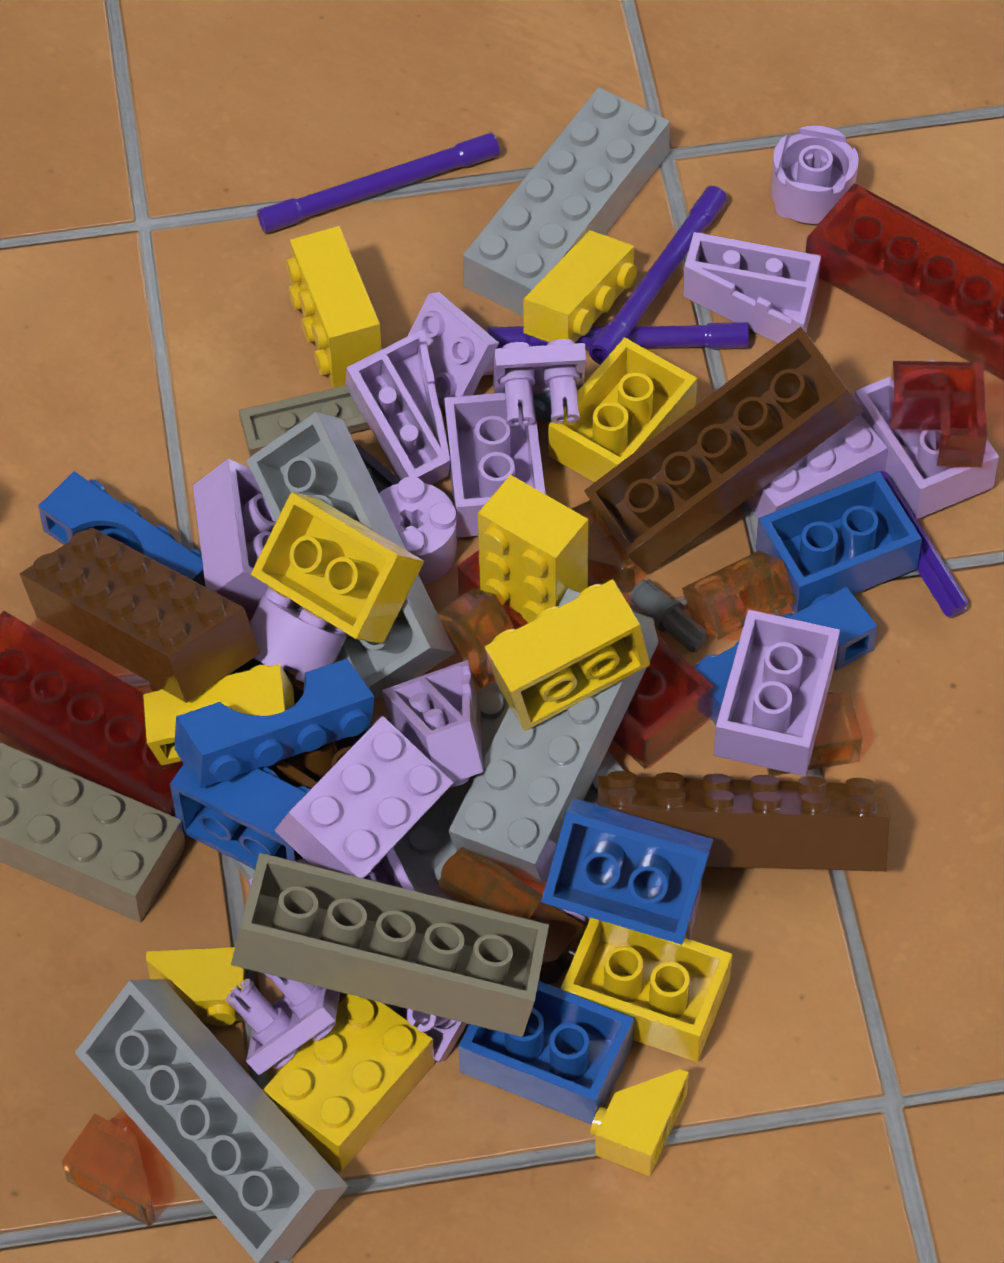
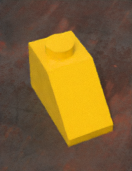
[146,947,247,1026]
[590,1069,689,1177]

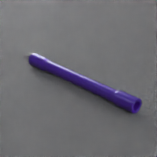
[257,132,500,234]
[589,186,727,365]
[488,322,748,349]

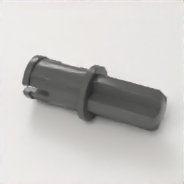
[630,579,708,652]

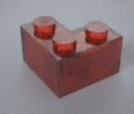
[889,361,987,467]

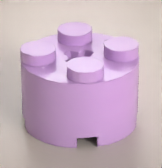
[771,126,858,226]
[379,476,457,584]
[250,587,348,682]

